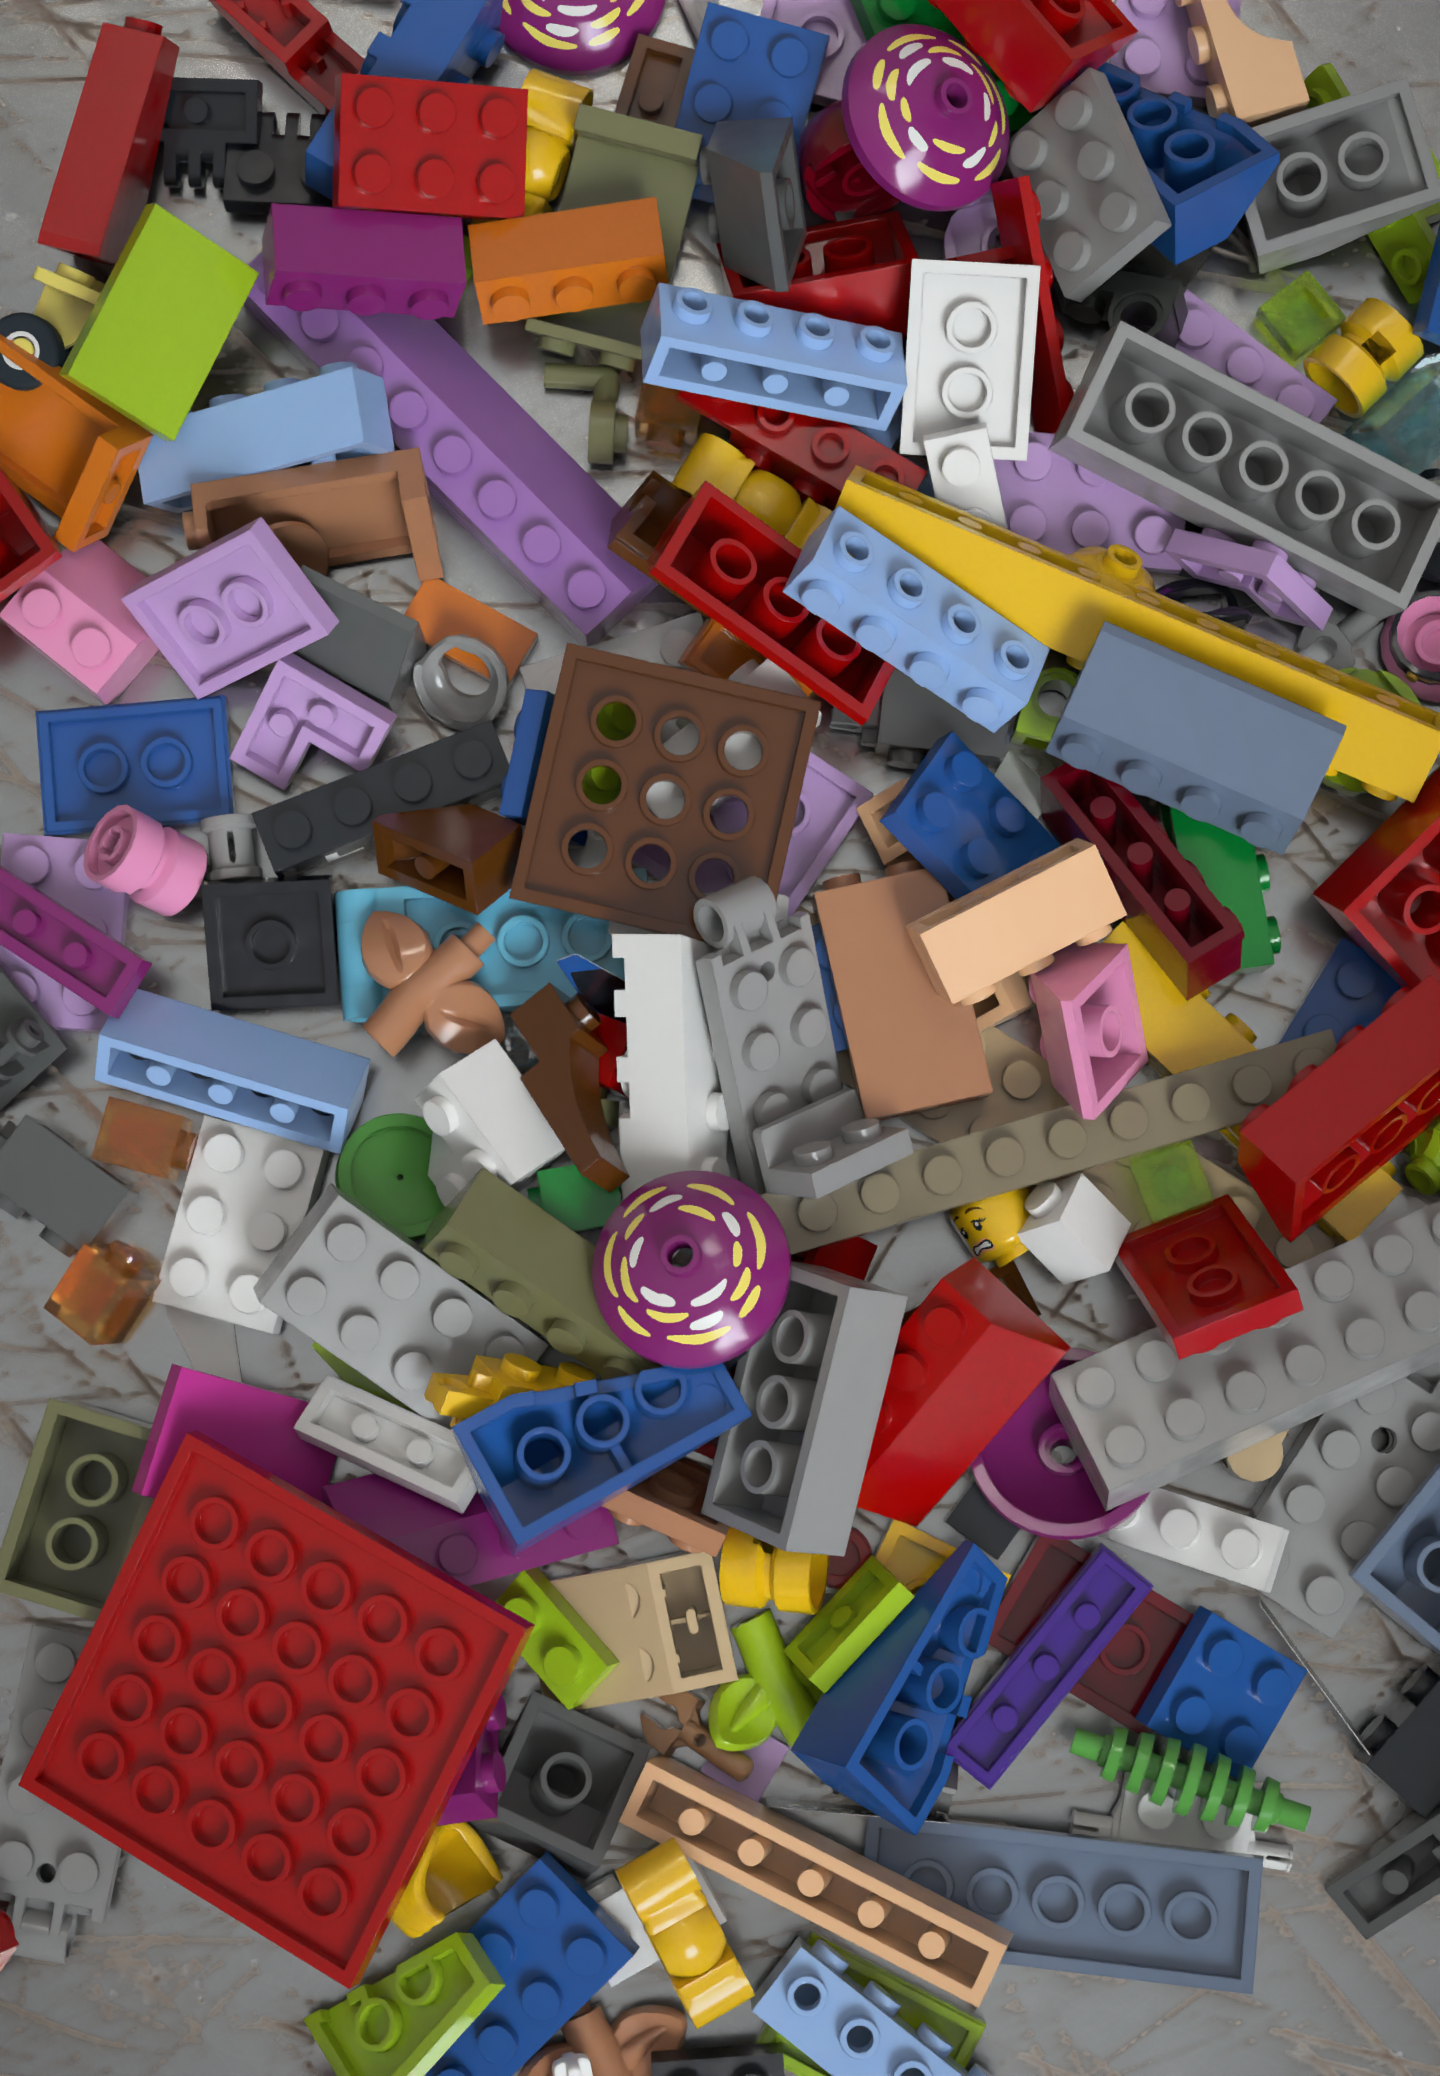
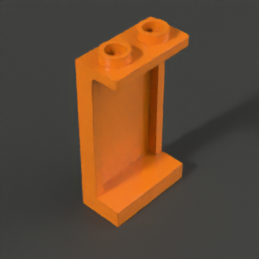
[0,334,153,552]

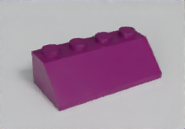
[322,1473,619,1586]

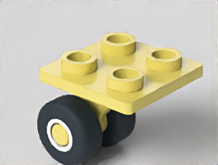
[0,262,105,391]

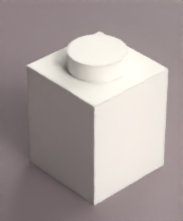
[1017,1173,1131,1285]

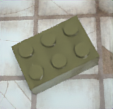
[0,1397,154,1622]

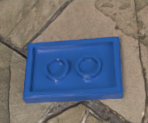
[35,695,236,838]

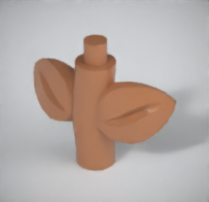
[361,911,505,1058]
[518,2001,687,2076]

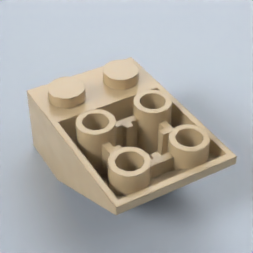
[539,1551,738,1710]

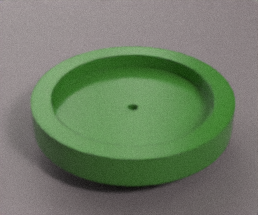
[335,1113,445,1241]

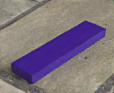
[946,1542,1154,1790]

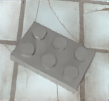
[1006,67,1172,302]

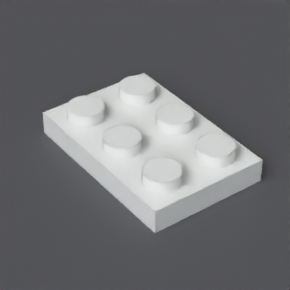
[900,259,1041,461]
[152,1115,330,1335]

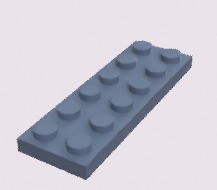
[856,1816,1264,1995]

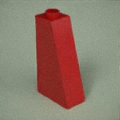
[37,16,180,266]

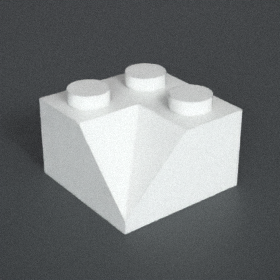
[414,1039,565,1207]

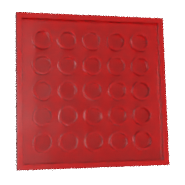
[18,1431,535,1989]

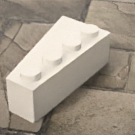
[612,934,730,1201]

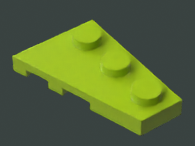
[303,1932,506,2076]

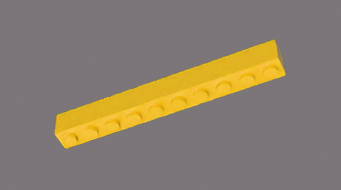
[835,465,1440,803]

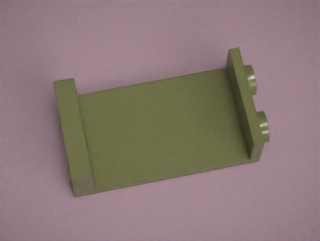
[524,103,706,373]

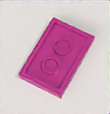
[132,1363,337,1502]

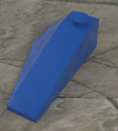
[451,1363,752,1556]

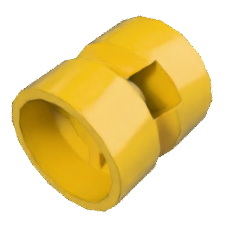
[1303,297,1424,418]
[719,1527,829,1615]

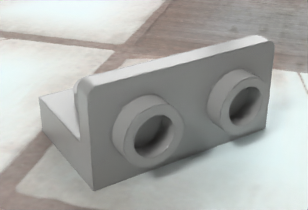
[753,1089,914,1199]

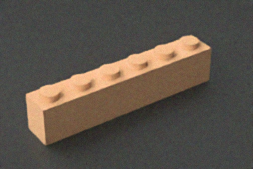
[619,1754,1014,2008]

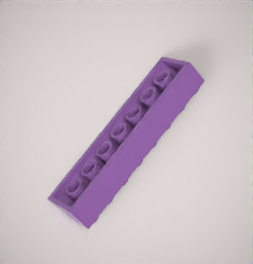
[244,251,659,647]

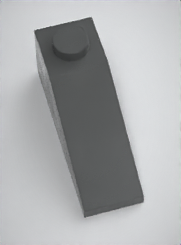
[1325,1803,1440,1940]

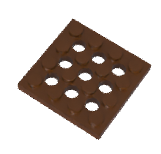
[509,643,821,943]

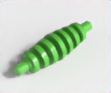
[1069,1726,1311,1833]

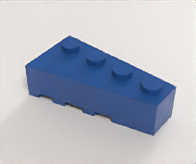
[305,0,505,200]

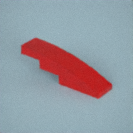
[208,0,364,117]

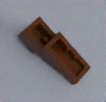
[510,982,630,1193]

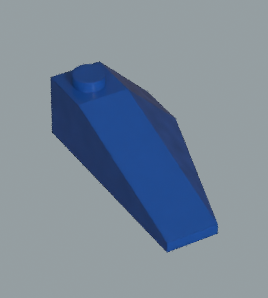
[1044,62,1280,265]
[790,1540,1008,1836]

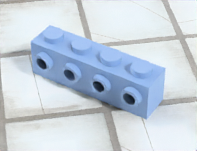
[640,282,908,431]
[138,361,395,513]
[782,506,1050,733]
[94,988,371,1154]
[750,1936,992,2076]

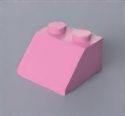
[0,540,159,705]
[1029,943,1149,1120]

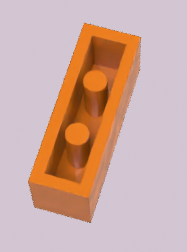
[468,196,669,325]

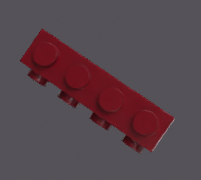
[1040,762,1245,1001]

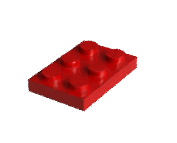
[332,73,528,220]
[1115,1194,1304,1360]

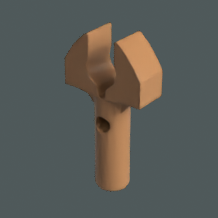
[640,1691,754,1782]

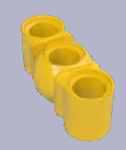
[471,68,594,225]
[671,433,833,550]
[614,1837,755,2029]

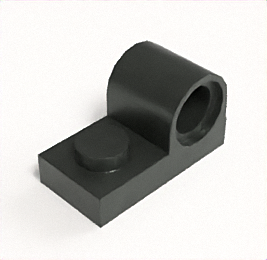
[1053,270,1188,348]

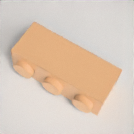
[905,838,1127,1006]

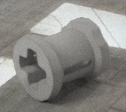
[199,813,264,880]

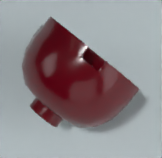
[797,100,901,221]

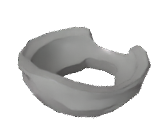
[412,634,509,731]

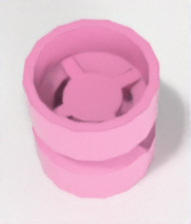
[83,805,207,916]

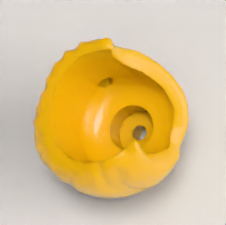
[391,1822,503,1938]

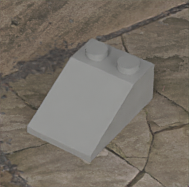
[1242,76,1440,275]

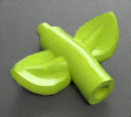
[708,1608,823,1751]

